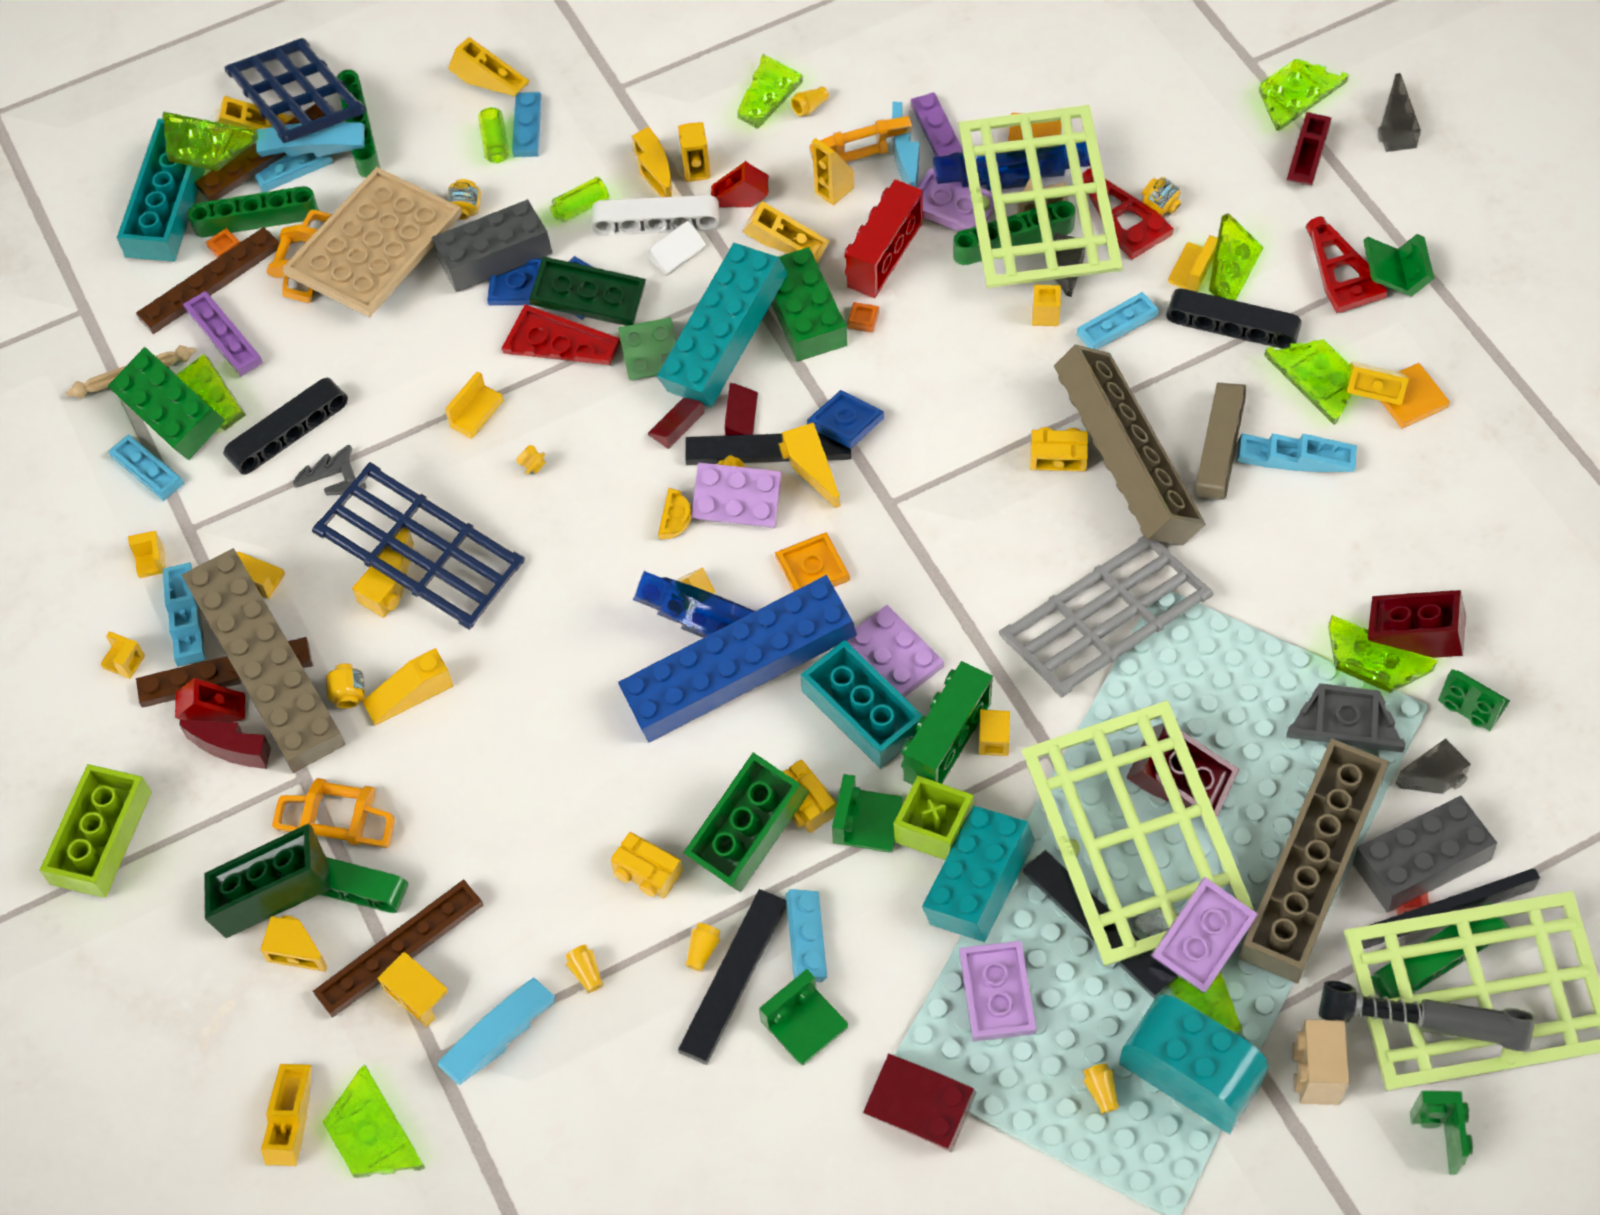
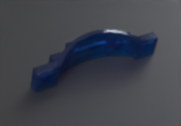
[933,142,1090,191]
[632,571,755,638]

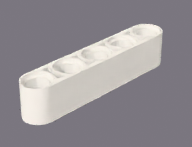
[592,195,719,236]

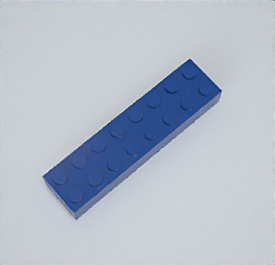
[618,575,857,743]

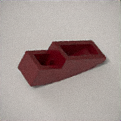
[1287,112,1332,186]
[179,719,271,769]

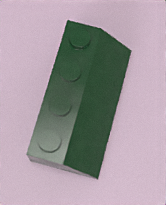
[204,823,331,938]

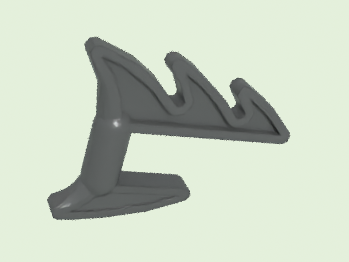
[293,444,366,495]

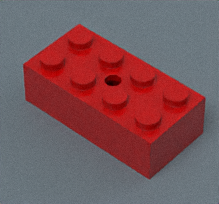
[844,179,923,298]

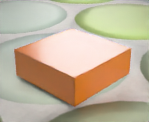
[205,228,240,258]
[847,302,879,333]

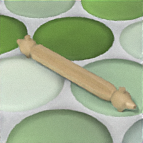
[66,345,196,399]

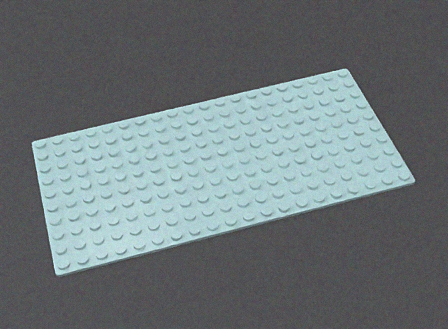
[894,591,1427,1215]

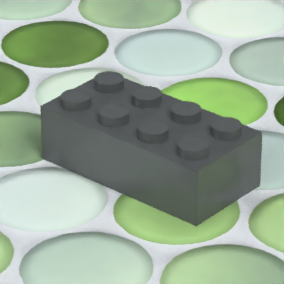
[431,199,553,292]
[1352,795,1497,913]

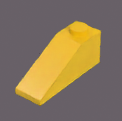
[448,37,530,96]
[213,96,294,140]
[812,138,854,206]
[742,201,829,264]
[779,422,840,508]
[352,528,414,618]
[362,648,454,726]

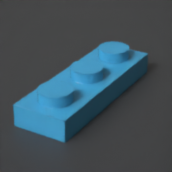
[512,92,542,157]

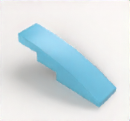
[892,101,919,187]
[256,122,364,157]
[1236,433,1357,472]
[163,562,206,667]
[437,977,555,1085]

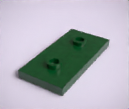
[529,256,646,326]

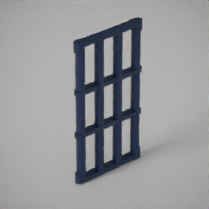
[224,38,366,143]
[312,462,525,630]

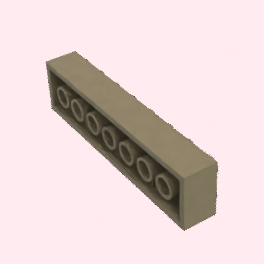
[1054,344,1206,545]
[182,548,346,773]
[1239,738,1389,984]

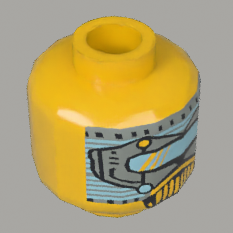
[1141,177,1181,216]
[447,179,481,220]
[326,663,365,709]

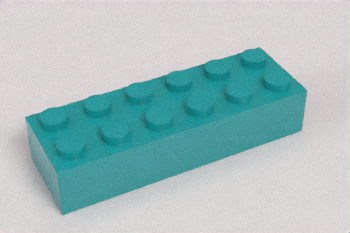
[116,118,214,262]
[657,242,788,408]

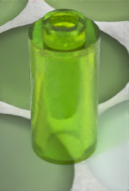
[478,107,510,163]
[550,176,609,222]

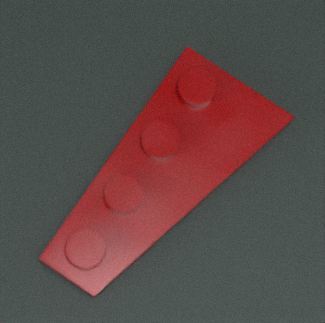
[501,304,621,365]

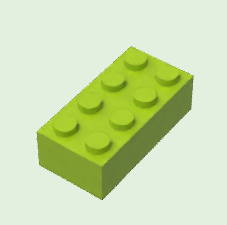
[39,764,152,898]

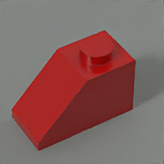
[711,161,769,207]
[175,678,245,722]

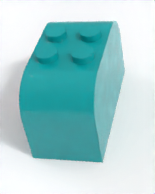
[1119,994,1269,1135]

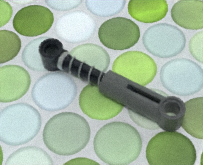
[1318,980,1536,1051]

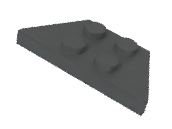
[1286,683,1405,753]

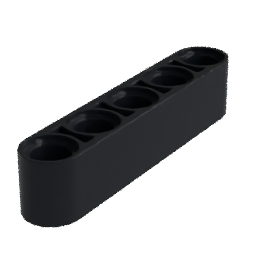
[1166,289,1302,350]
[223,377,348,475]

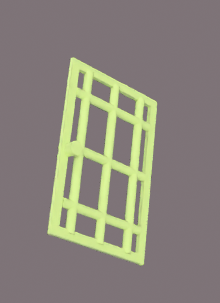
[958,105,1123,288]
[1021,700,1255,967]
[1344,891,1600,1091]

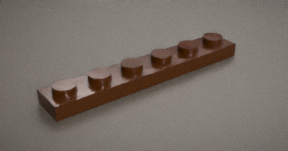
[195,104,325,201]
[136,227,279,334]
[136,637,313,708]
[312,879,483,1018]

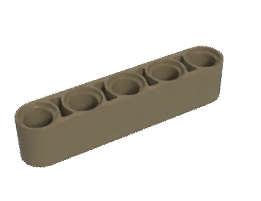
[1196,382,1246,500]

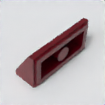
[724,383,758,435]
[648,397,704,449]

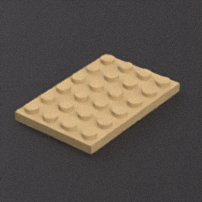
[283,167,462,318]

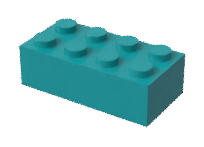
[800,640,922,769]
[922,805,1035,943]

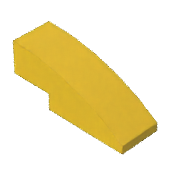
[632,126,672,197]
[261,1064,312,1166]

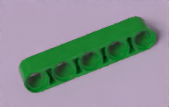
[337,69,380,178]
[187,186,319,237]
[953,200,1076,265]
[319,857,409,913]
[1371,903,1511,999]

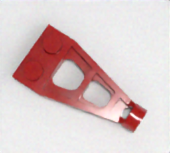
[1082,168,1174,260]
[1305,216,1388,313]

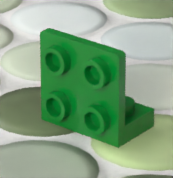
[1363,234,1435,297]
[618,317,676,381]
[1438,669,1510,731]
[832,774,903,853]
[759,969,848,1066]
[1410,1091,1473,1175]

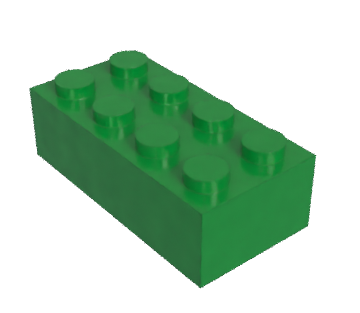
[771,247,847,362]
[108,346,226,460]
[901,661,993,785]
[683,752,810,893]

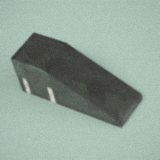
[1377,73,1421,152]

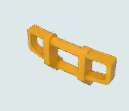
[809,116,912,163]
[267,210,332,303]
[272,778,396,848]

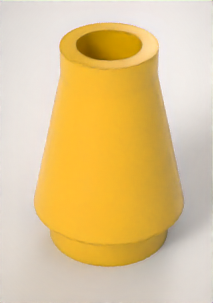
[791,86,829,116]
[685,923,721,972]
[565,944,604,993]
[1083,1063,1120,1114]

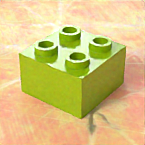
[893,775,974,860]

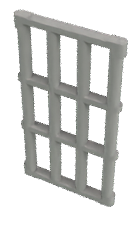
[998,535,1214,698]

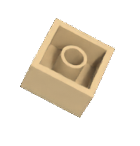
[1292,1020,1349,1105]

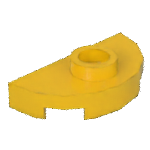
[658,487,691,540]

